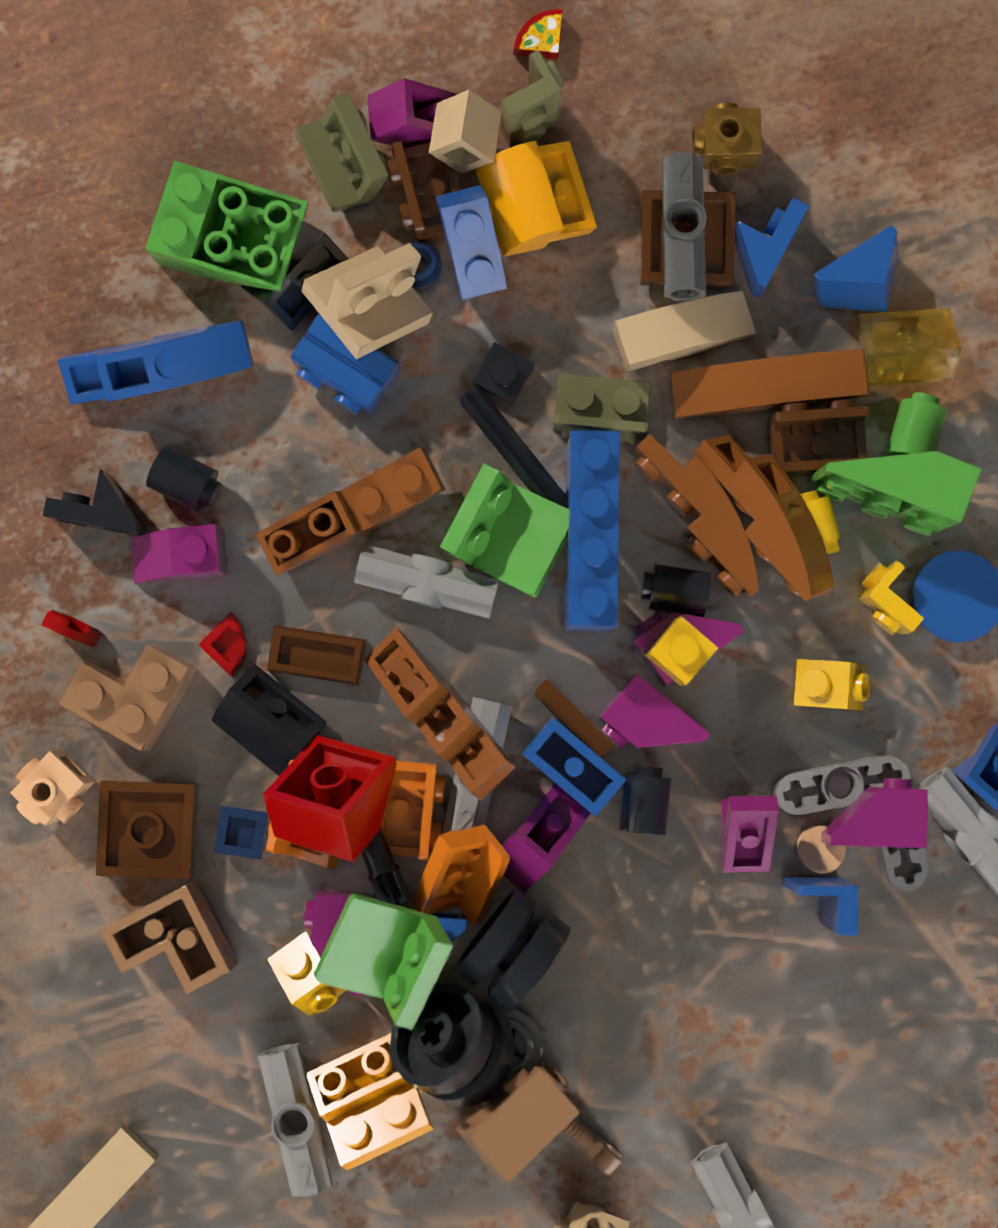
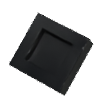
[472,342,535,407]

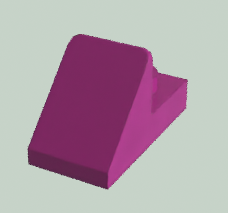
[721,796,779,873]

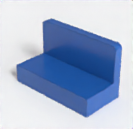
[783,876,858,936]

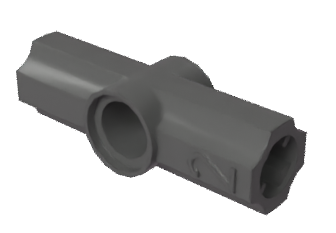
[661,152,707,301]

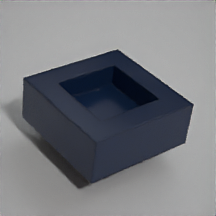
[214,805,269,860]

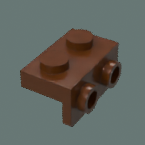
[387,141,461,242]
[769,400,870,474]

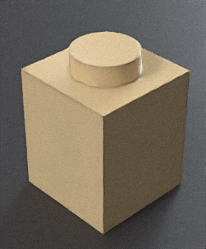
[429,90,501,174]

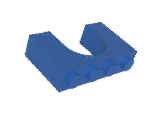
[564,430,620,632]

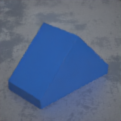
[814,225,898,312]

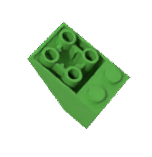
[145,161,309,292]
[808,451,981,536]

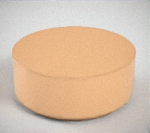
[796,825,846,873]

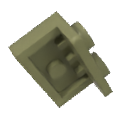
[501,50,564,148]
[295,93,389,212]

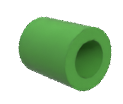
[886,392,947,456]

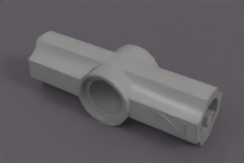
[354,544,499,619]
[441,697,513,834]
[918,767,998,897]
[258,1043,333,1198]
[691,1142,774,1228]

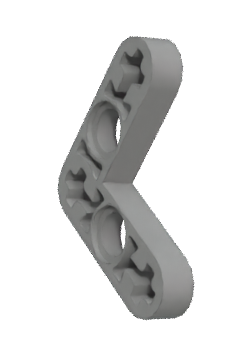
[773,755,929,891]

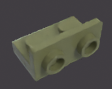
[553,373,651,446]

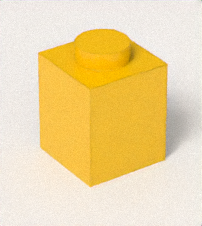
[645,616,718,686]

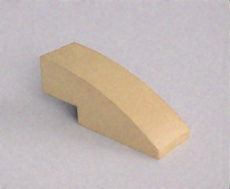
[613,291,756,373]

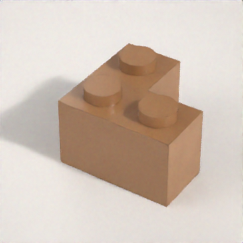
[58,644,198,751]
[100,880,238,994]
[455,1066,580,1183]

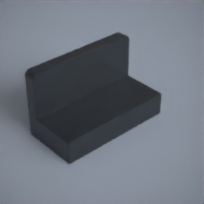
[241,221,349,331]
[212,664,327,776]

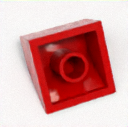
[262,735,397,862]

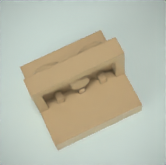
[301,243,433,359]

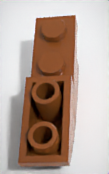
[633,434,759,599]
[694,435,835,601]
[255,447,446,575]

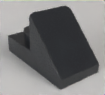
[43,470,147,536]

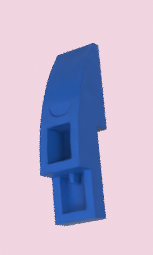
[57,320,254,405]

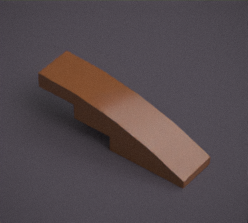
[670,348,870,420]
[364,627,516,800]

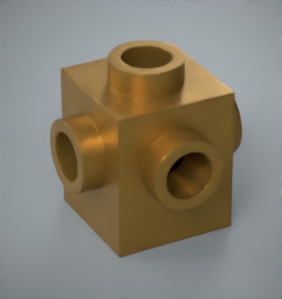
[692,102,762,175]

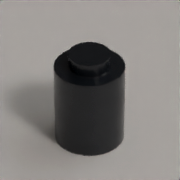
[146,446,222,512]
[640,564,711,618]
[619,765,672,835]

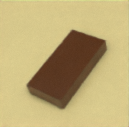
[267,625,367,686]
[534,679,614,757]

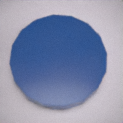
[909,550,998,643]

